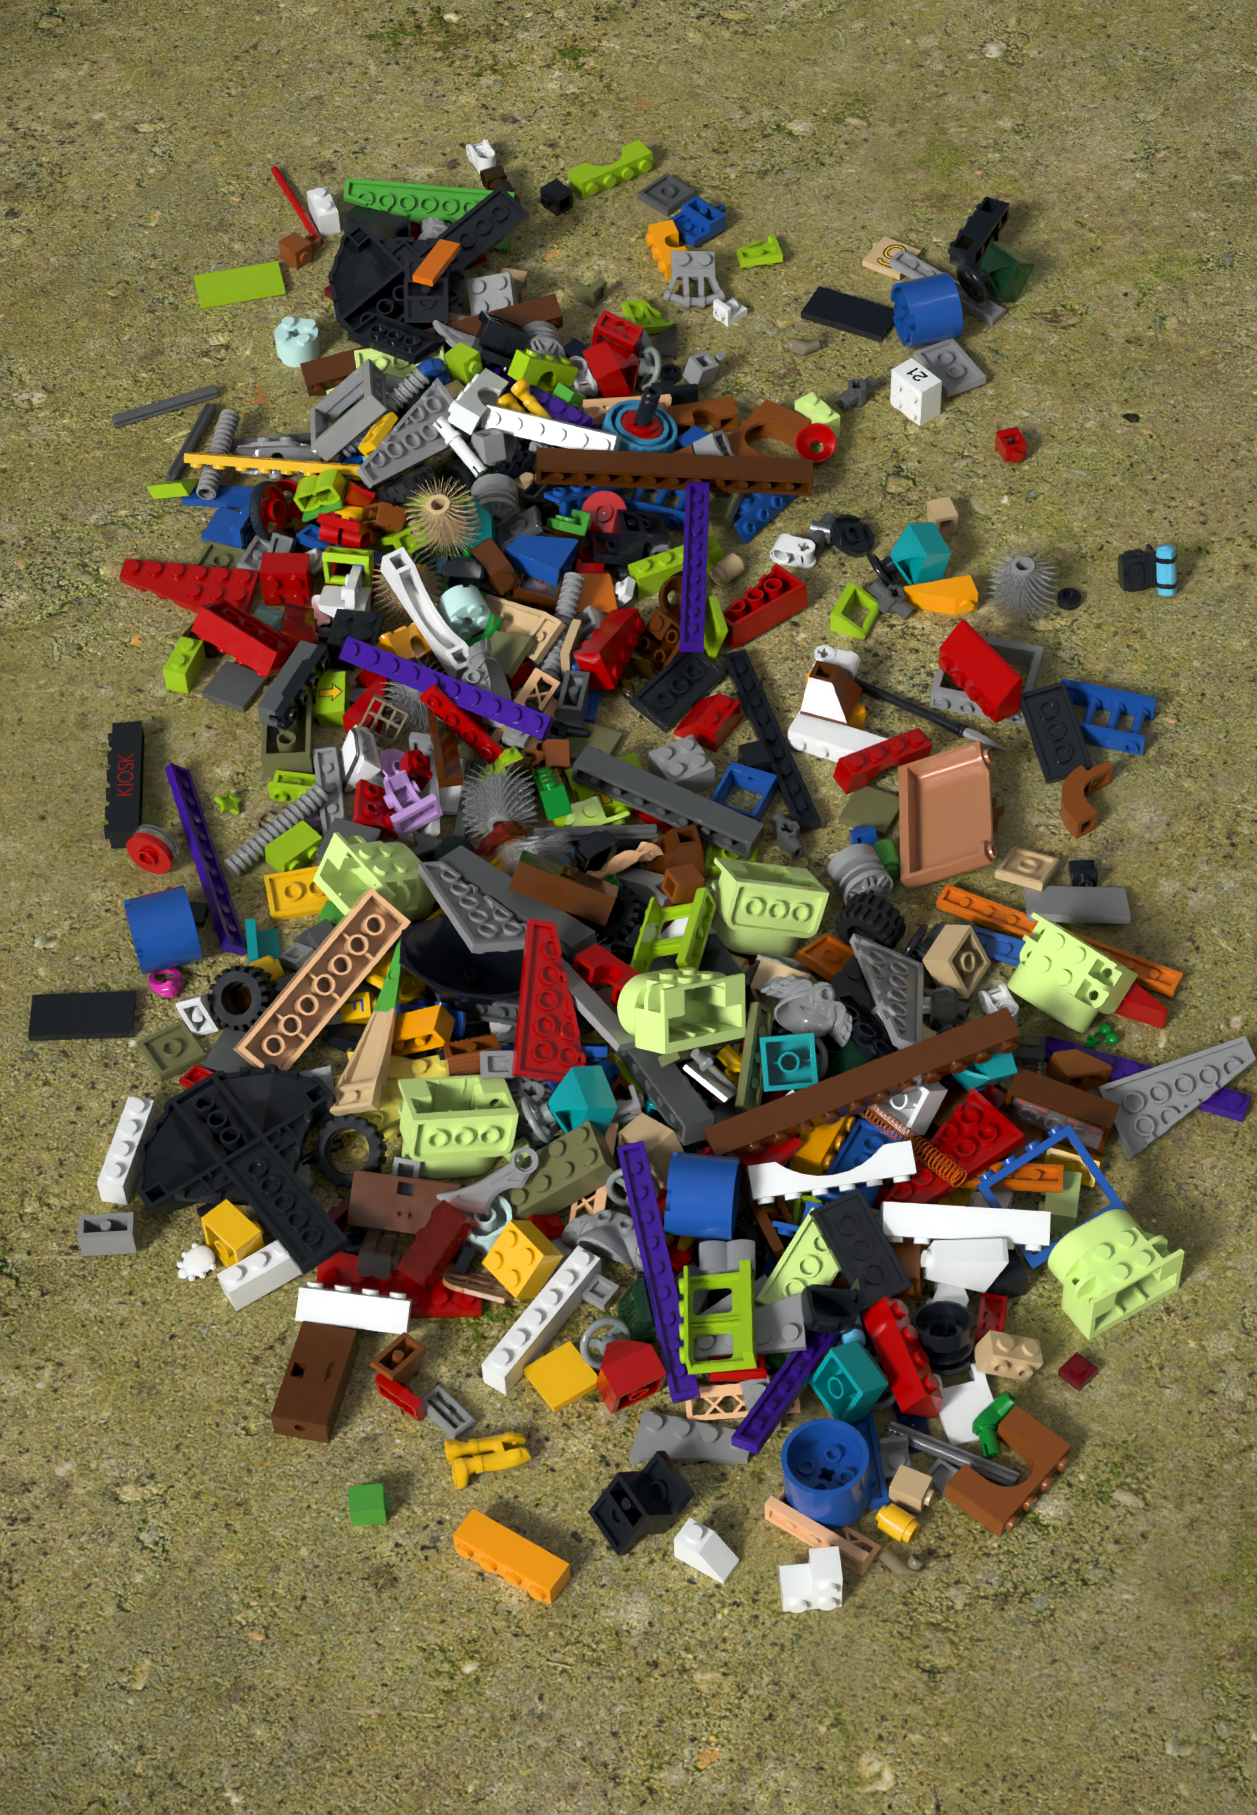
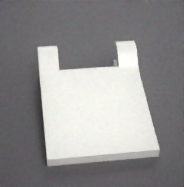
[683,1053,738,1103]
[933,1363,998,1446]

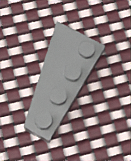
[694,1293,807,1361]
[629,1410,751,1464]

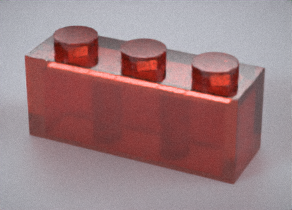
[397,1199,477,1291]

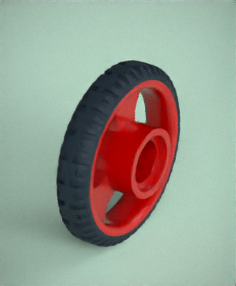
[249,481,288,541]

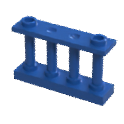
[611,488,686,532]
[1060,678,1157,756]

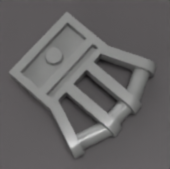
[663,250,725,308]

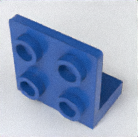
[201,499,255,549]

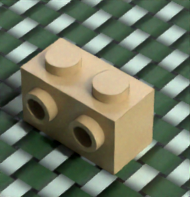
[974,1330,1043,1381]

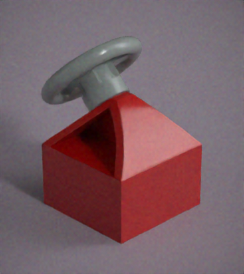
[582,340,661,398]
[580,1317,667,1415]

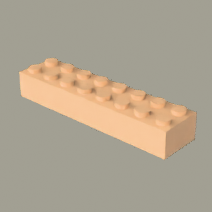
[233,888,411,1071]

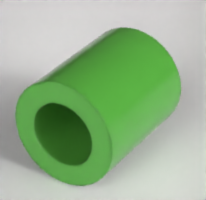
[872,839,900,879]

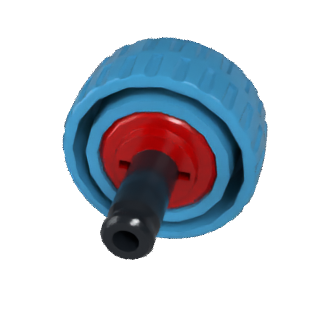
[601,386,678,453]

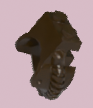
[616,658,658,701]

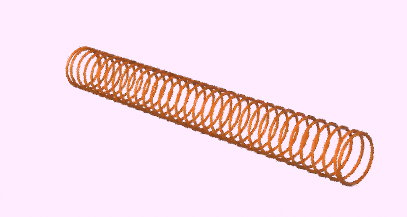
[859,1104,967,1187]

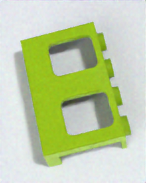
[374,495,471,556]
[629,887,717,974]
[679,1259,757,1375]

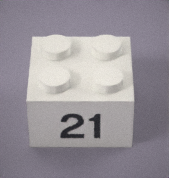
[890,358,942,426]

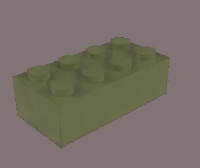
[261,686,315,777]
[504,1121,617,1220]

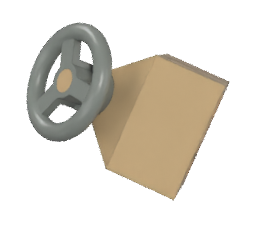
[606,1113,685,1208]

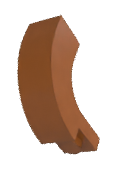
[1060,761,1113,839]

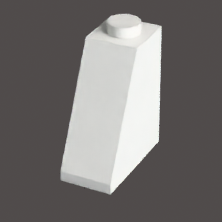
[920,1238,1009,1293]

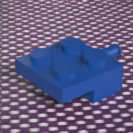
[667,196,726,248]

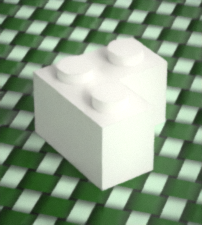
[779,1546,843,1613]

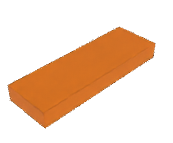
[412,239,460,287]

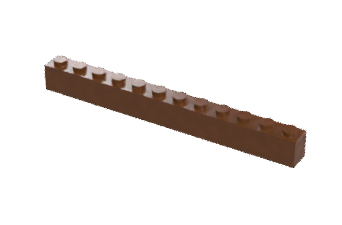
[300,294,563,397]
[535,447,814,496]
[703,1007,1020,1158]

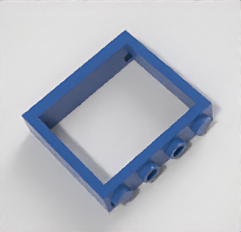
[976,1124,1125,1269]

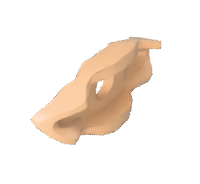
[586,842,664,880]

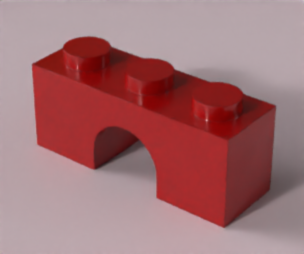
[573,943,641,1007]

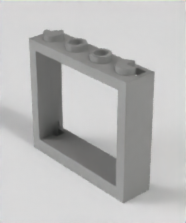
[310,358,387,462]
[930,630,1044,725]

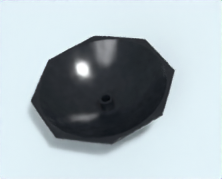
[399,914,524,1006]

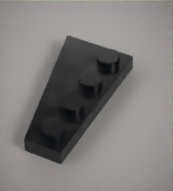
[835,991,899,1062]

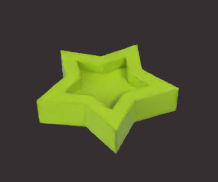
[214,789,242,815]

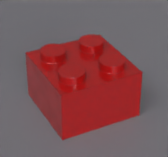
[259,552,314,607]

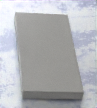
[1023,886,1131,924]

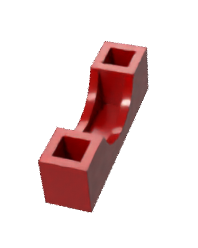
[833,727,933,795]

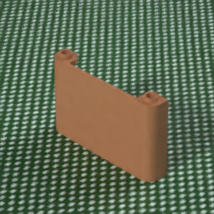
[898,740,997,890]

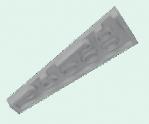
[356,377,477,490]
[417,861,526,954]
[849,933,924,1050]
[1097,1036,1256,1162]

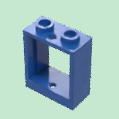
[711,761,777,822]

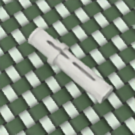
[433,416,488,478]

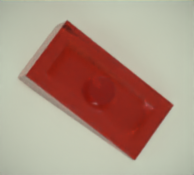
[473,821,526,856]

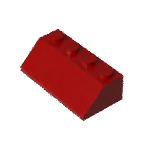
[191,599,298,678]
[938,619,1022,723]
[861,1296,943,1418]

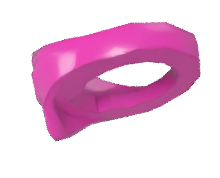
[149,968,183,999]

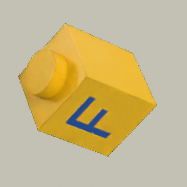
[340,991,377,1026]

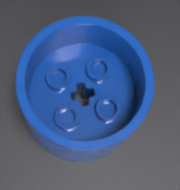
[891,272,963,349]
[123,885,203,975]
[664,1152,741,1241]
[781,1418,872,1530]

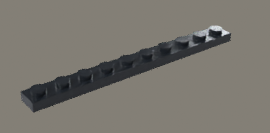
[723,649,821,833]

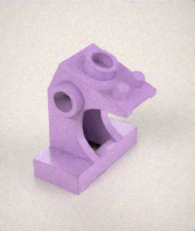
[383,769,443,838]

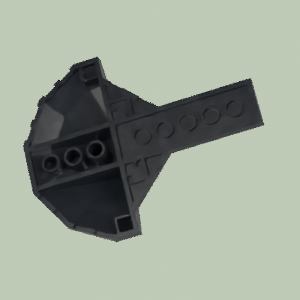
[328,185,530,347]
[136,1064,350,1275]

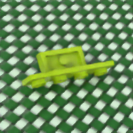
[551,795,631,850]

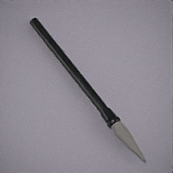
[854,677,1008,752]

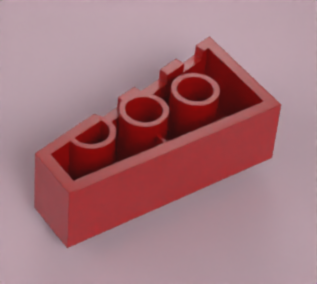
[722,563,808,649]
[573,608,645,690]

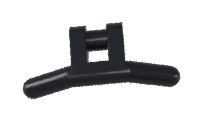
[526,702,591,742]

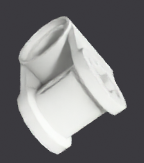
[466,139,496,174]
[570,356,598,397]
[770,533,816,570]
[812,645,861,680]
[978,983,1019,1027]

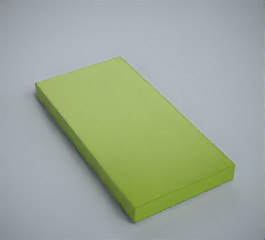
[194,261,286,309]

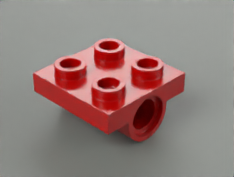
[317,511,378,550]
[353,779,399,839]

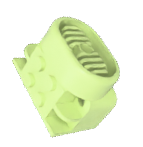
[313,832,436,939]
[711,857,829,957]
[1007,912,1138,1033]
[617,967,746,1054]
[398,1075,519,1179]
[1048,1208,1185,1340]

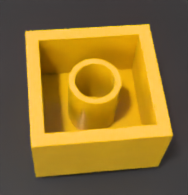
[201,1199,266,1268]
[482,1220,564,1299]

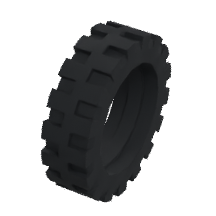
[375,465,438,506]
[313,1116,387,1188]

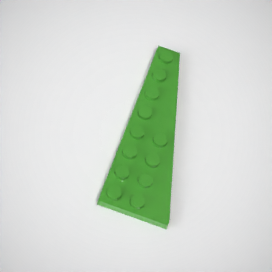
[344,178,515,253]

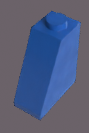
[504,535,579,587]

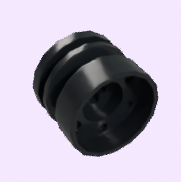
[913,1301,974,1376]

